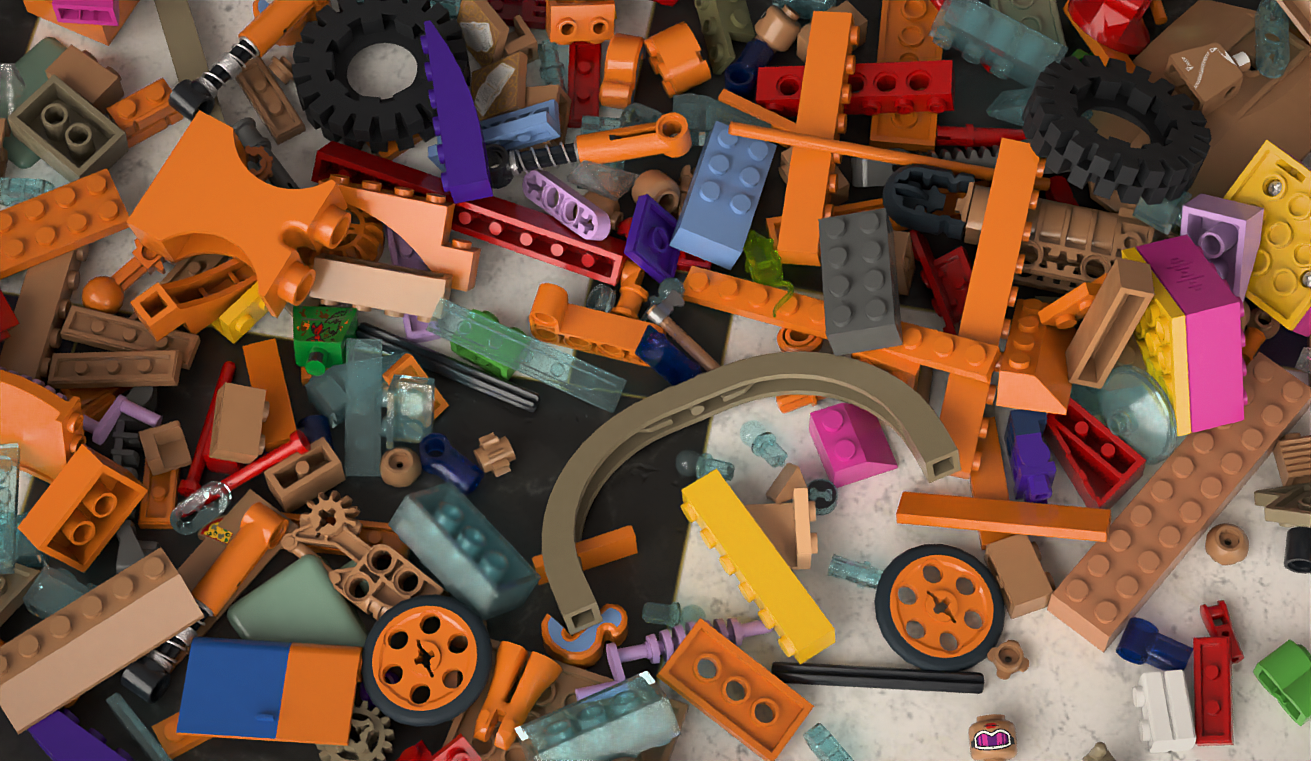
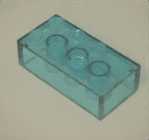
[929,0,1068,90]
[388,481,541,621]
[514,671,681,761]

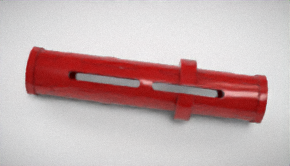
[935,124,1027,150]

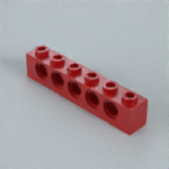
[756,60,956,117]

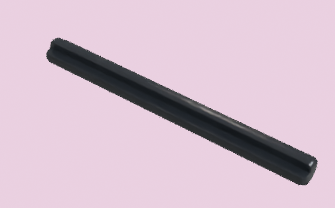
[356,322,541,412]
[771,661,984,694]

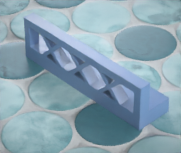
[428,99,561,172]

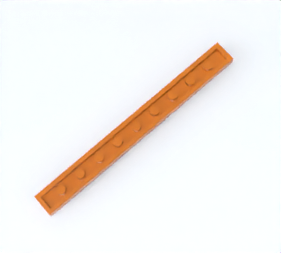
[679,266,1001,383]

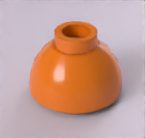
[777,327,824,352]

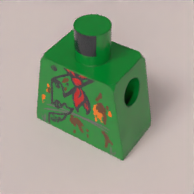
[293,306,359,376]

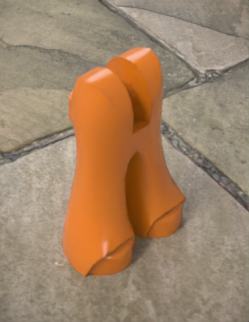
[473,641,563,751]

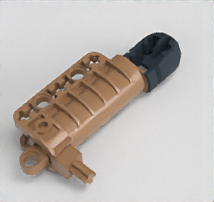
[883,164,1179,294]

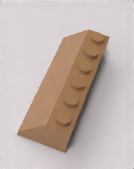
[0,547,204,735]

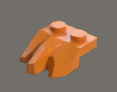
[1038,273,1108,329]

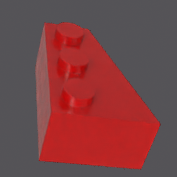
[1043,397,1146,509]

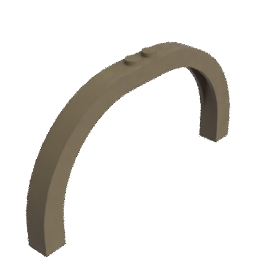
[542,351,961,635]

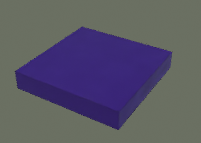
[624,194,680,286]

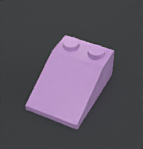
[1180,194,1264,303]

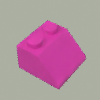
[809,402,898,489]

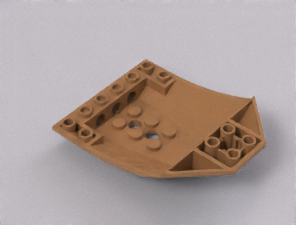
[1084,0,1311,232]

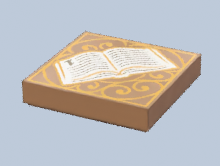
[456,0,510,67]
[471,51,527,121]

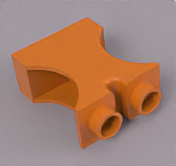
[126,110,351,318]

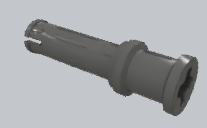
[232,117,300,189]

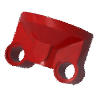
[1068,0,1152,54]

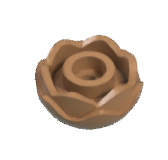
[379,446,422,488]
[1205,523,1249,565]

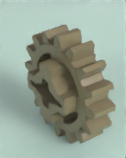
[316,700,395,761]

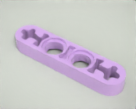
[522,169,611,241]

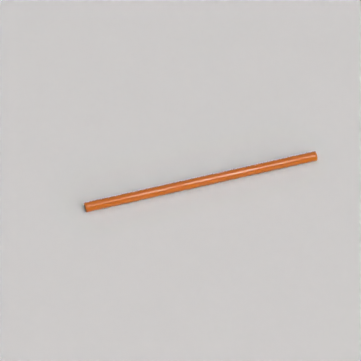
[728,121,1050,191]

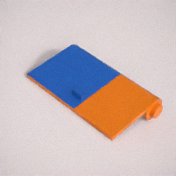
[176,636,364,746]

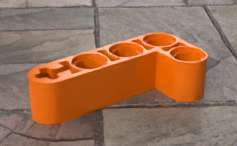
[529,283,666,367]

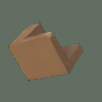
[502,15,539,64]
[138,420,192,476]

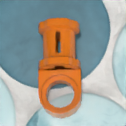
[610,258,649,320]

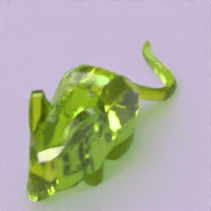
[743,230,794,317]

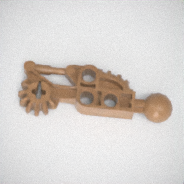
[281,490,487,649]

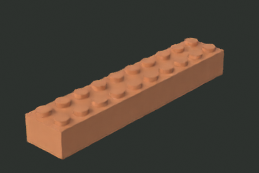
[1047,352,1311,653]

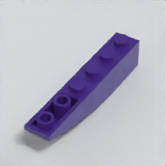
[420,20,494,204]
[27,708,135,761]

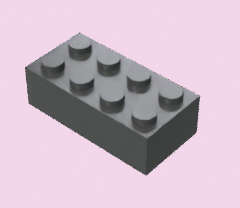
[818,208,903,356]

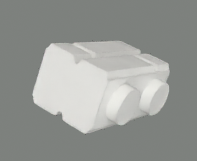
[1133,670,1197,753]

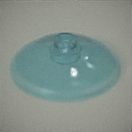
[1097,365,1177,465]

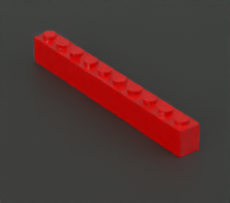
[311,141,629,286]

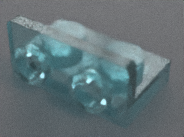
[381,374,435,450]

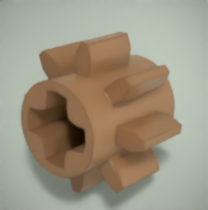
[474,432,516,478]

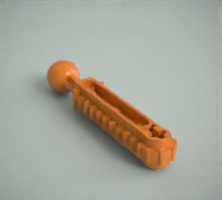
[81,145,274,315]

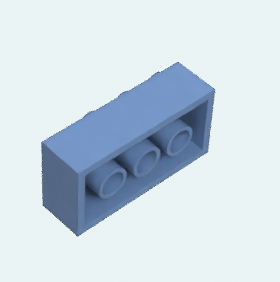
[669,121,777,270]

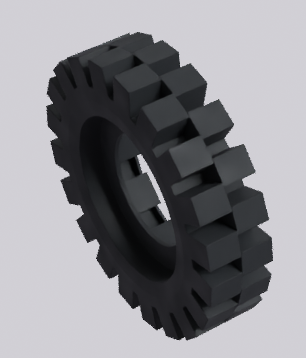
[292,0,471,154]
[1022,55,1212,205]

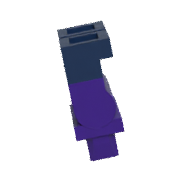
[1004,409,1056,504]

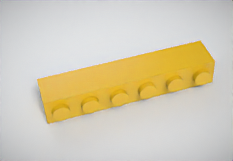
[681,468,836,665]

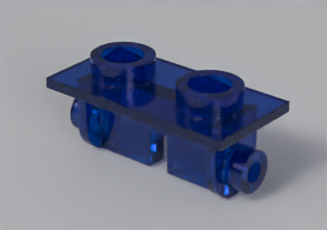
[635,325,702,386]

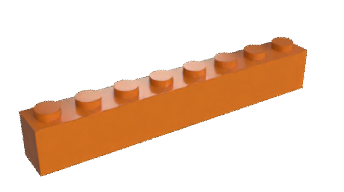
[777,11,860,266]

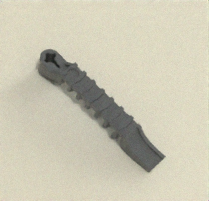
[111,386,159,574]

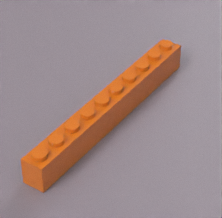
[940,138,1047,480]

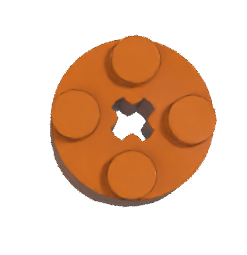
[643,21,711,98]

